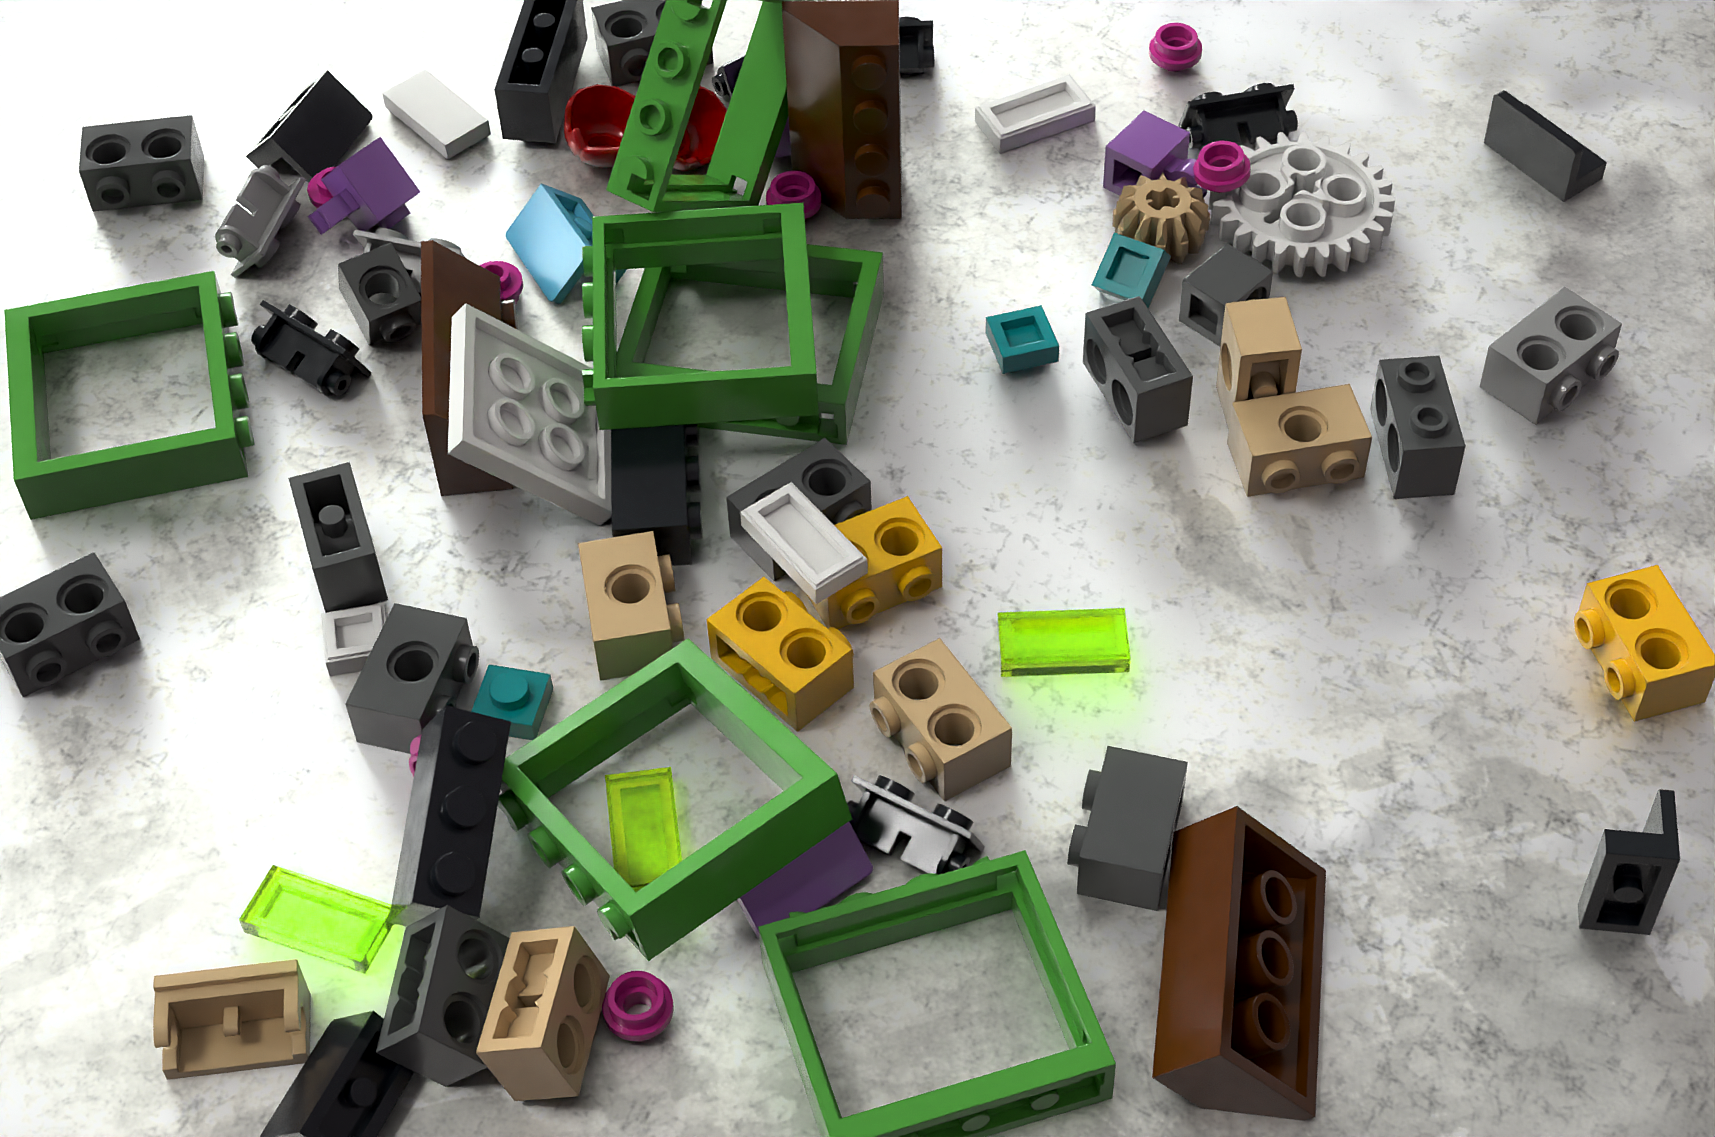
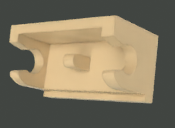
[153,959,311,1080]

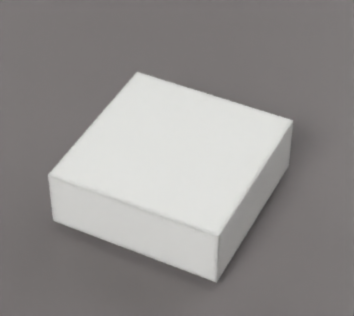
[321,603,388,676]

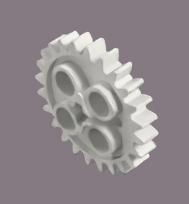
[1209,132,1396,277]

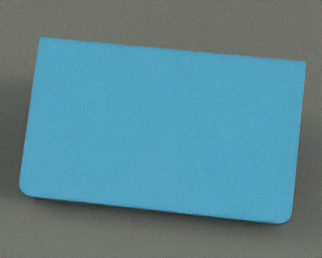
[506,183,627,304]

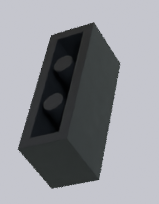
[494,0,588,143]
[611,424,703,566]
[388,705,511,927]

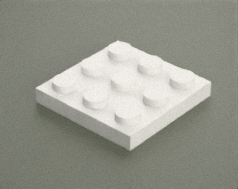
[448,303,612,526]

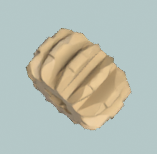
[1112,173,1210,264]

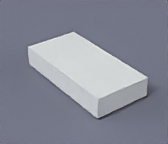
[382,69,491,159]
[975,74,1096,154]
[740,482,868,604]

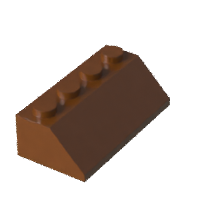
[782,0,902,219]
[421,240,518,496]
[1152,806,1326,1121]

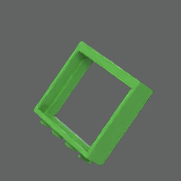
[606,0,815,212]
[582,203,819,430]
[617,244,884,445]
[4,271,255,520]
[498,638,852,961]
[758,850,1116,1137]

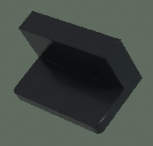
[245,70,373,183]
[1484,90,1607,202]
[1578,789,1680,935]
[260,1010,414,1137]

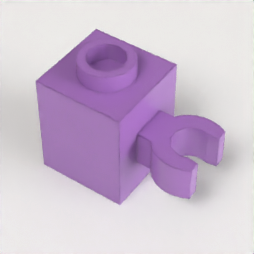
[1103,110,1207,198]
[308,136,421,235]

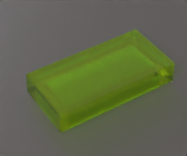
[997,608,1131,677]
[605,767,682,892]
[239,865,394,974]

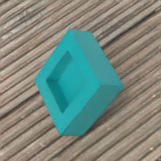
[1091,232,1171,308]
[985,305,1059,374]
[471,664,553,740]

